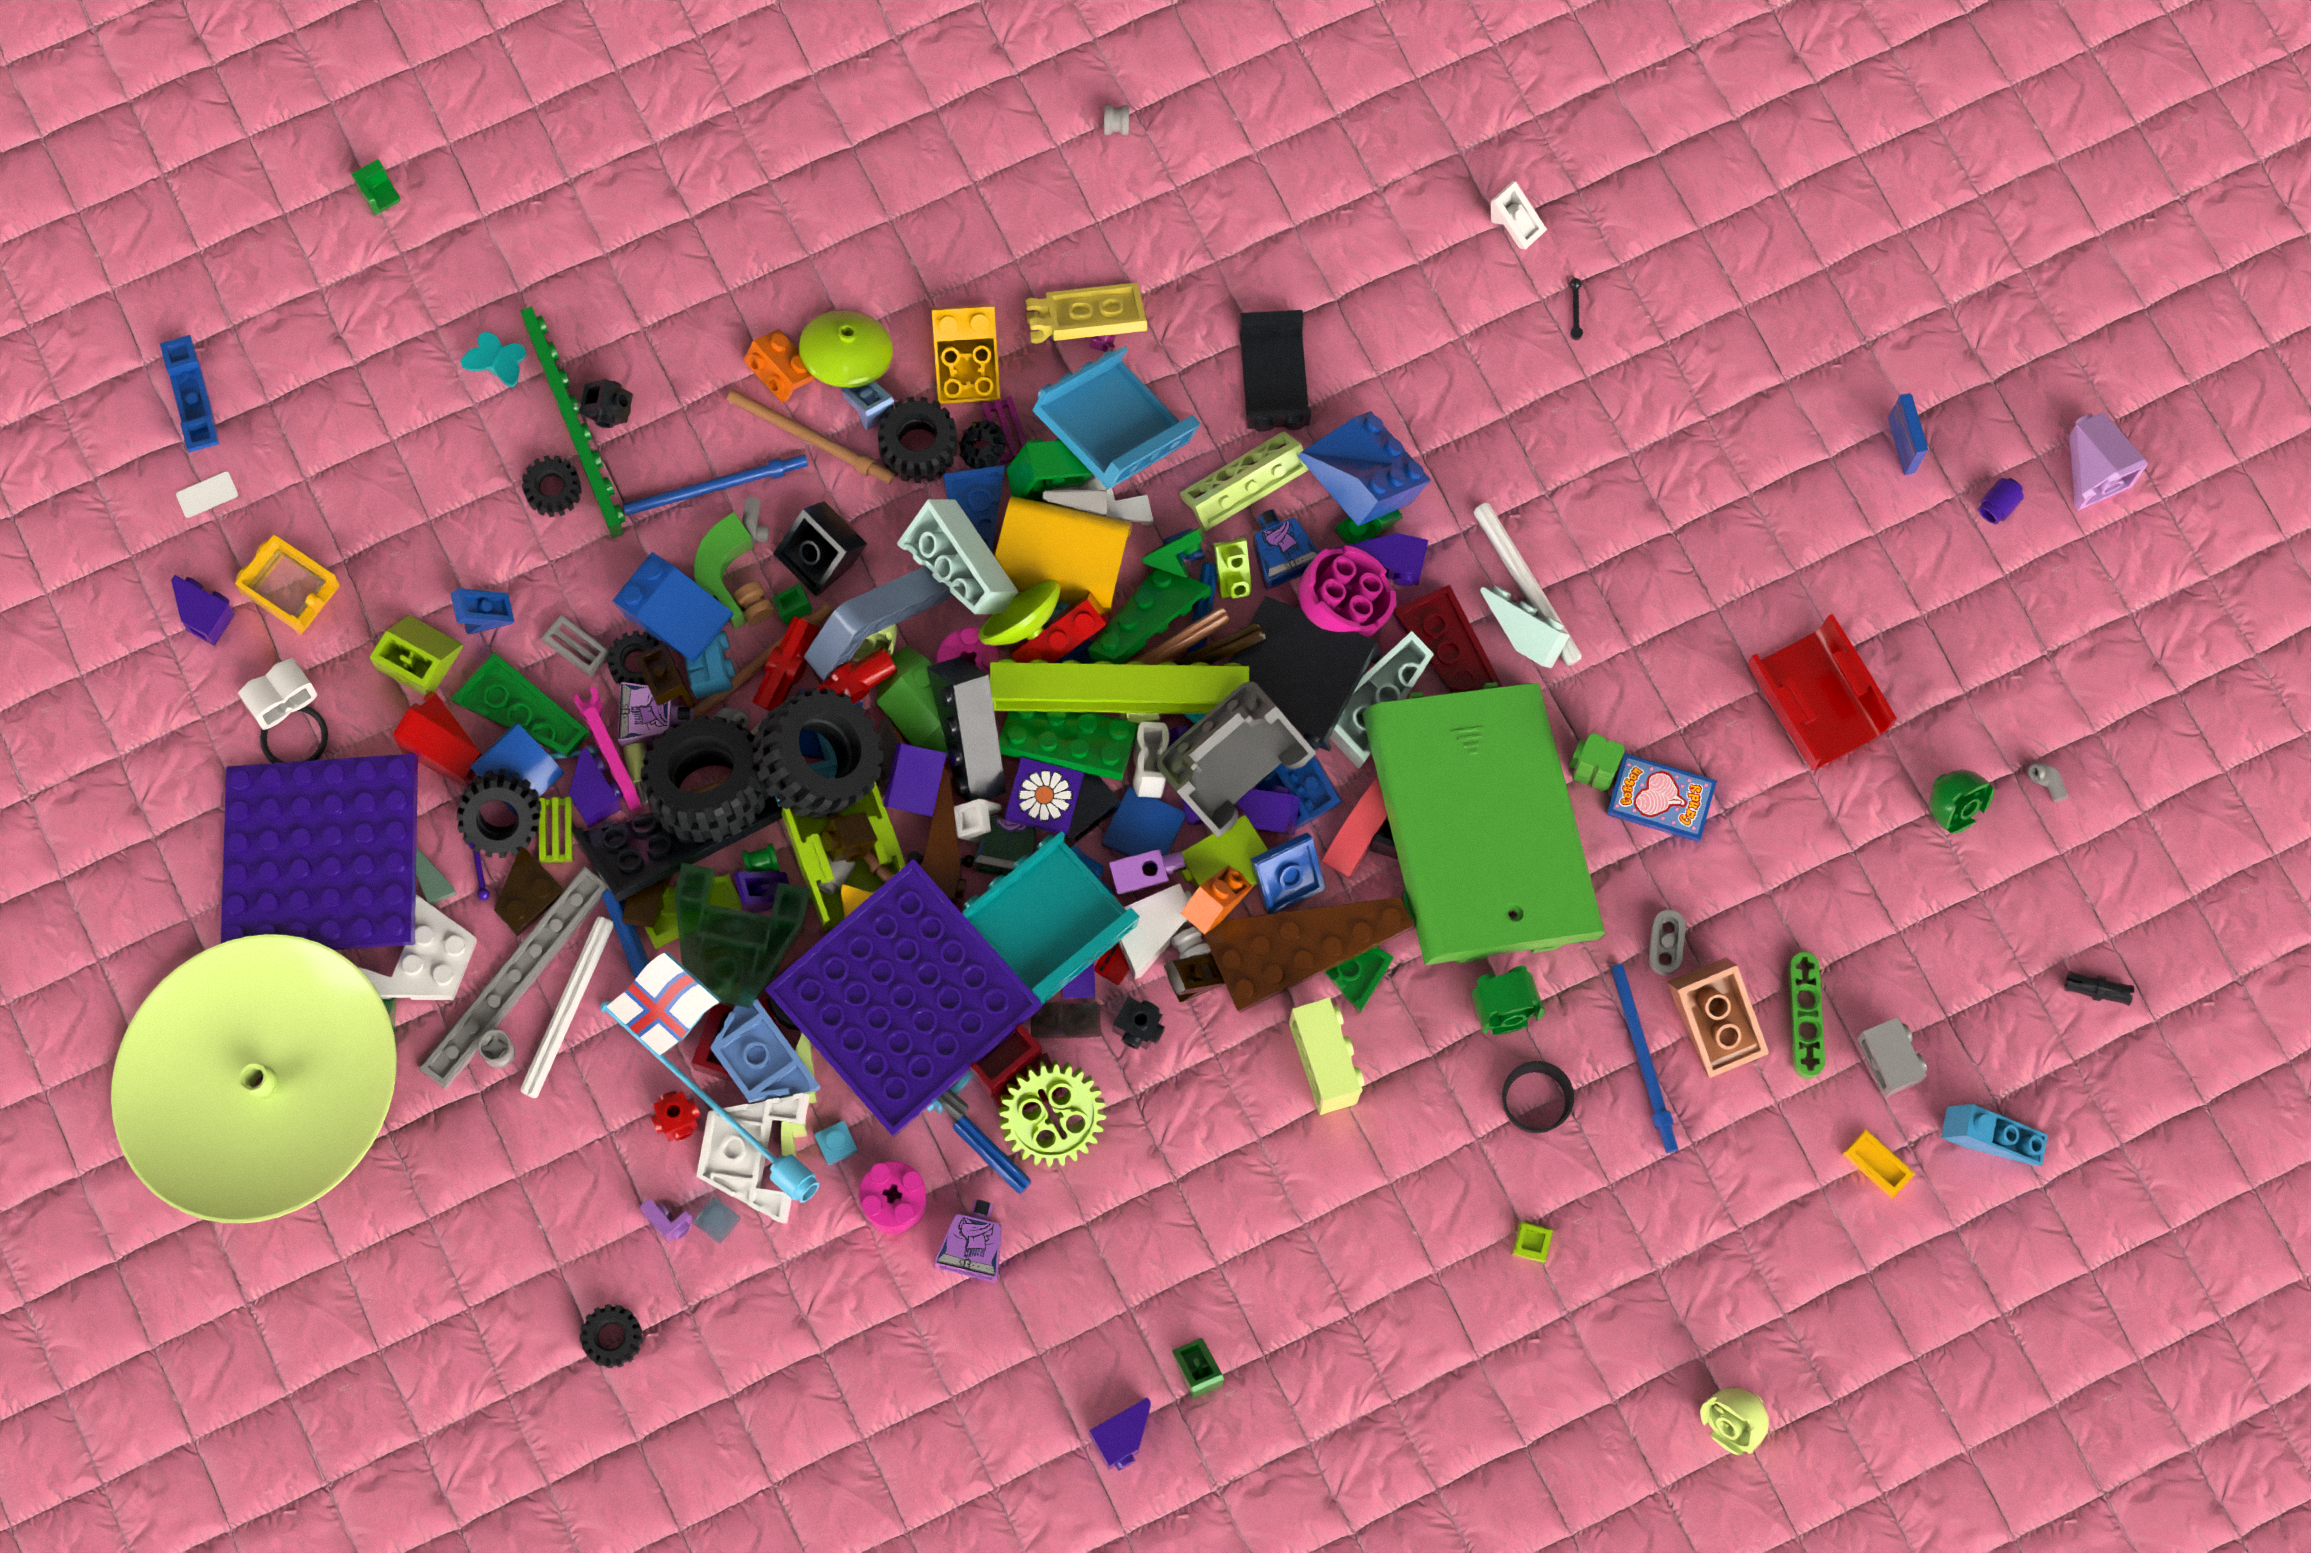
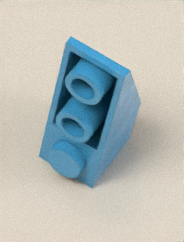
[1941,1104,2048,1166]

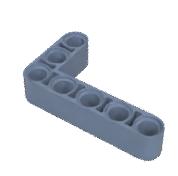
[804,566,952,682]

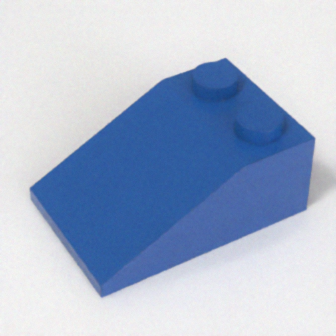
[612,552,734,663]

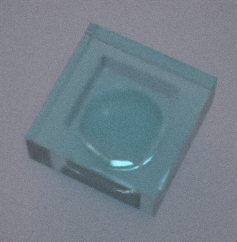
[693,1197,741,1245]

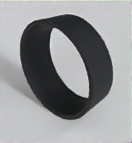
[1502,1061,1574,1133]

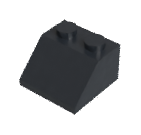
[773,501,867,596]

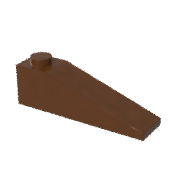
[921,770,967,906]

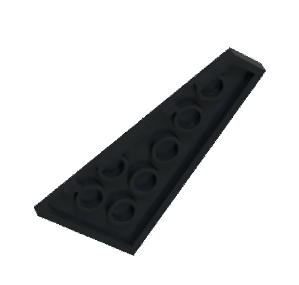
[572,795,783,903]

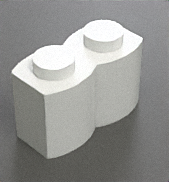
[238,658,317,730]
[1133,722,1169,798]

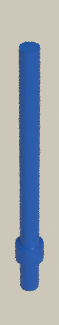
[623,454,808,516]
[1611,964,1679,1153]

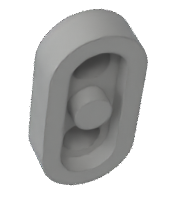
[1649,910,1686,976]

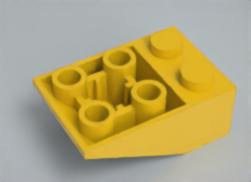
[932,304,1000,404]

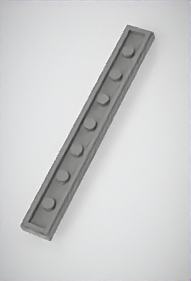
[419,866,608,1090]

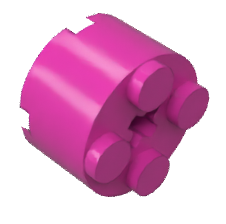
[936,627,1000,681]
[859,1161,927,1234]

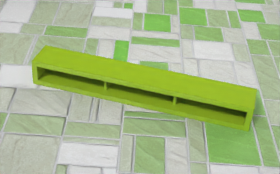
[990,659,1249,714]

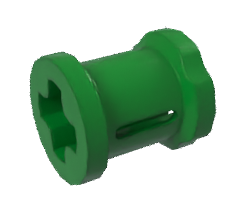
[741,843,780,872]

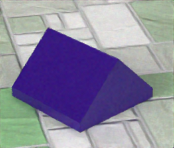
[883,743,946,818]

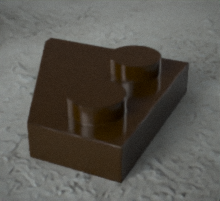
[494,847,564,936]

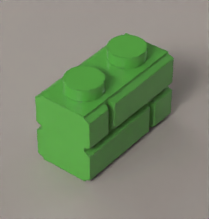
[1569,733,1625,792]

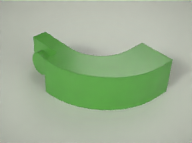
[694,512,754,630]

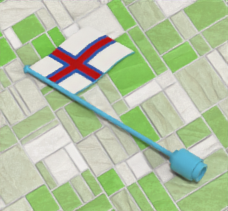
[600,952,819,1203]

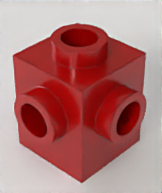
[650,1091,701,1142]

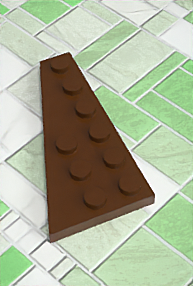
[1202,897,1415,1013]

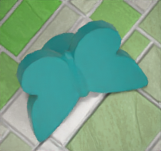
[460,332,527,388]

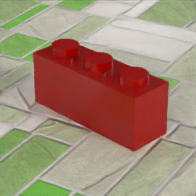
[1011,591,1109,663]

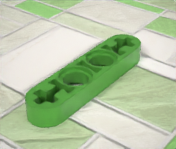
[1788,952,1825,1079]

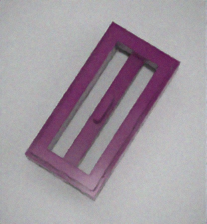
[982,396,1027,464]

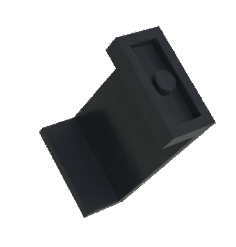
[1239,310,1311,432]

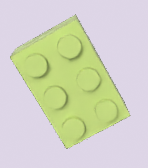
[1289,997,1364,1115]

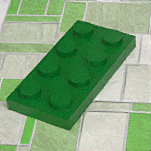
[999,711,1138,781]

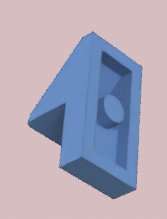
[841,381,894,430]

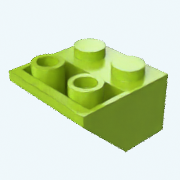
[370,615,464,696]

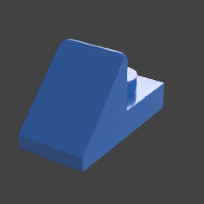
[450,588,515,634]

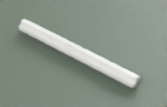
[1474,503,1582,666]
[520,916,614,1098]

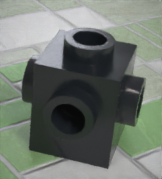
[579,379,633,428]
[1112,996,1165,1050]

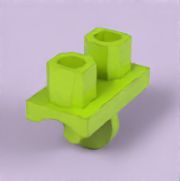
[1214,537,1252,598]

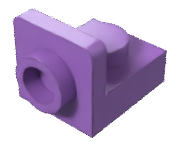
[640,1198,693,1243]

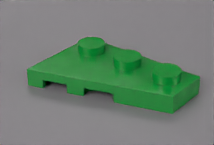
[1309,908,1394,1014]

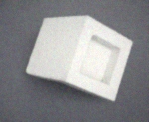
[954,799,1002,843]

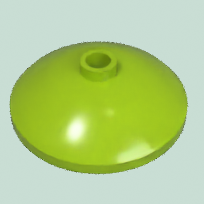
[799,310,893,388]
[978,579,1060,646]

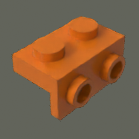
[744,329,816,403]

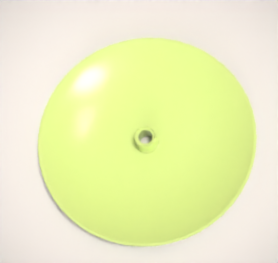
[111,934,397,1224]

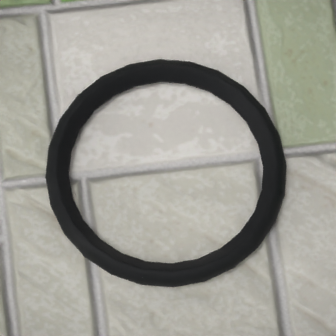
[260,706,328,763]

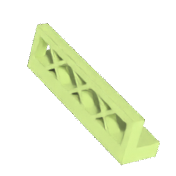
[1179,431,1309,531]

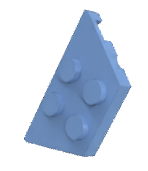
[710,986,821,1103]

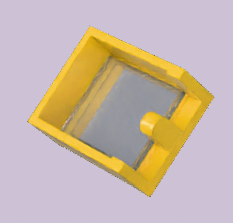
[234,534,340,635]

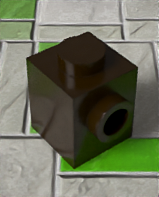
[820,812,878,862]

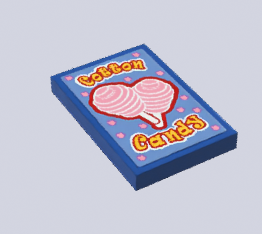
[1606,753,1717,842]

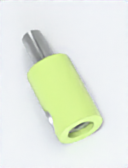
[622,742,649,805]

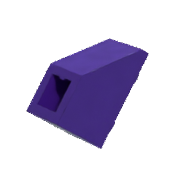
[171,575,235,646]
[569,748,623,828]
[1236,784,1301,835]

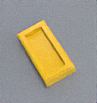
[1842,1129,1916,1199]

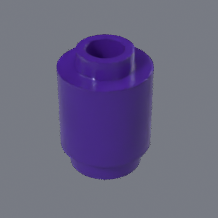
[1978,478,2024,525]

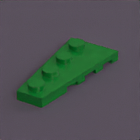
[1089,568,1212,664]
[451,653,590,758]

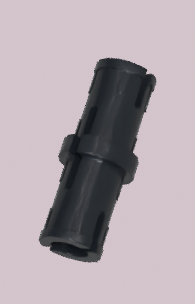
[2064,971,2134,1006]

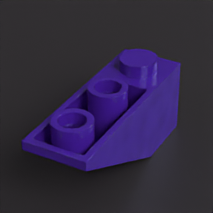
[1329,533,1429,586]

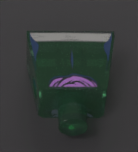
[972,803,1035,877]

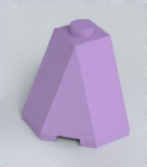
[2069,412,2148,511]

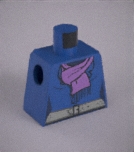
[1253,509,1320,591]

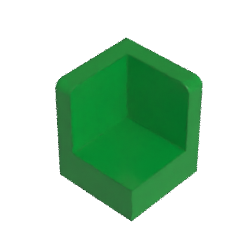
[351,159,401,215]

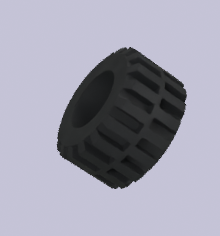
[878,397,957,483]
[457,769,541,858]

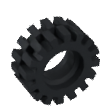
[522,455,582,517]
[607,631,659,686]
[580,1304,643,1368]

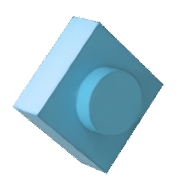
[814,1121,858,1166]

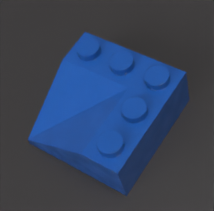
[1298,411,1431,526]

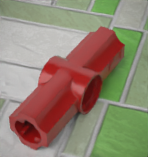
[752,616,820,711]
[815,647,897,704]

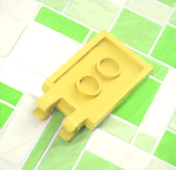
[1025,282,1147,344]

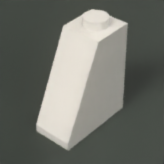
[1118,883,1192,979]

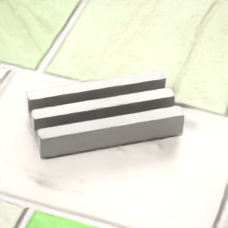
[541,615,609,678]

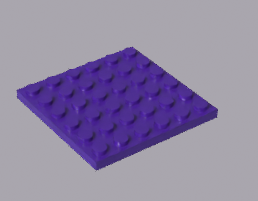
[221,753,418,950]
[765,859,1043,1137]

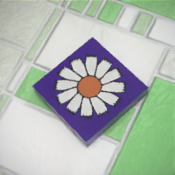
[1005,757,1084,836]

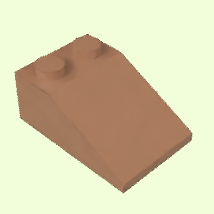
[1667,957,1769,1078]

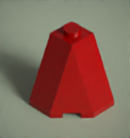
[392,691,482,787]

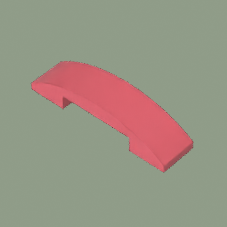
[1322,776,1388,879]

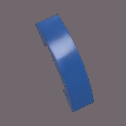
[160,335,219,453]

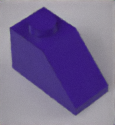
[1089,1397,1151,1471]

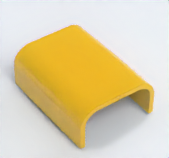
[994,496,1132,618]

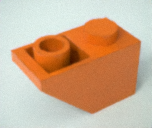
[1181,865,1253,935]

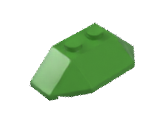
[876,645,949,757]

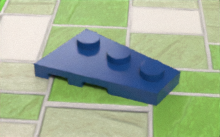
[943,465,1005,552]

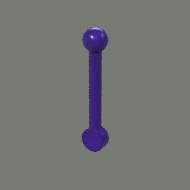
[468,842,490,901]

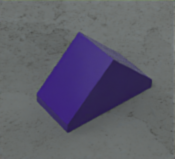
[734,872,794,916]

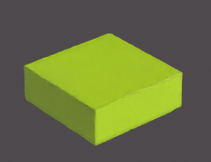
[1512,1221,1553,1263]

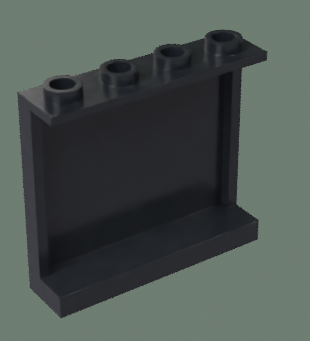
[1228,595,1382,752]

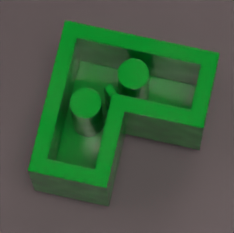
[1006,439,1093,502]

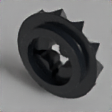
[958,419,1006,469]

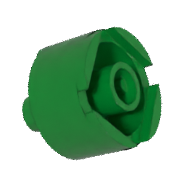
[1471,966,1545,1035]

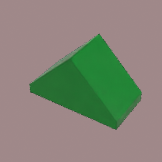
[1172,1338,1224,1399]

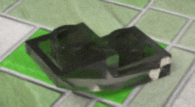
[1031,1002,1101,1038]

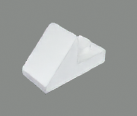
[1491,181,1547,249]

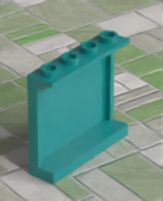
[963,831,1140,1004]

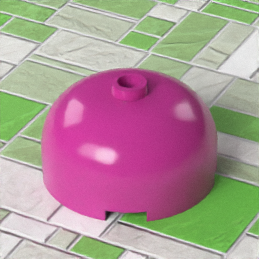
[1299,545,1396,637]

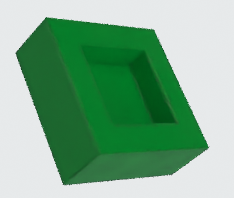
[772,583,813,625]

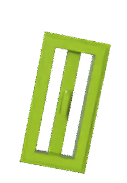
[539,797,573,863]

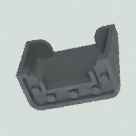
[1157,682,1317,838]

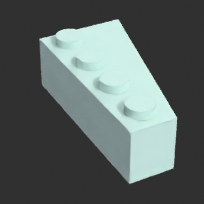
[897,499,1018,614]
[1329,631,1434,769]

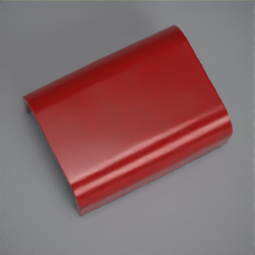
[1747,614,1897,770]

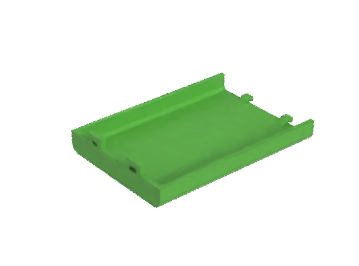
[1362,682,1605,965]

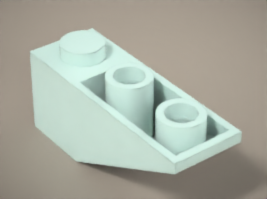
[1480,585,1570,668]

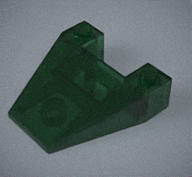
[675,863,811,1008]

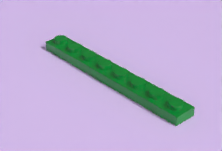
[520,306,626,538]

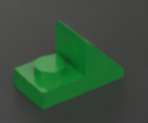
[1334,510,1403,545]
[1141,526,1206,578]

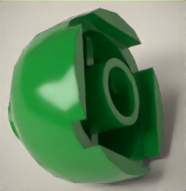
[1929,769,1995,834]

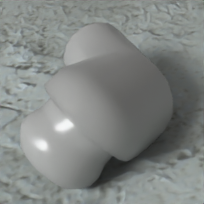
[742,497,769,544]
[2027,762,2068,802]

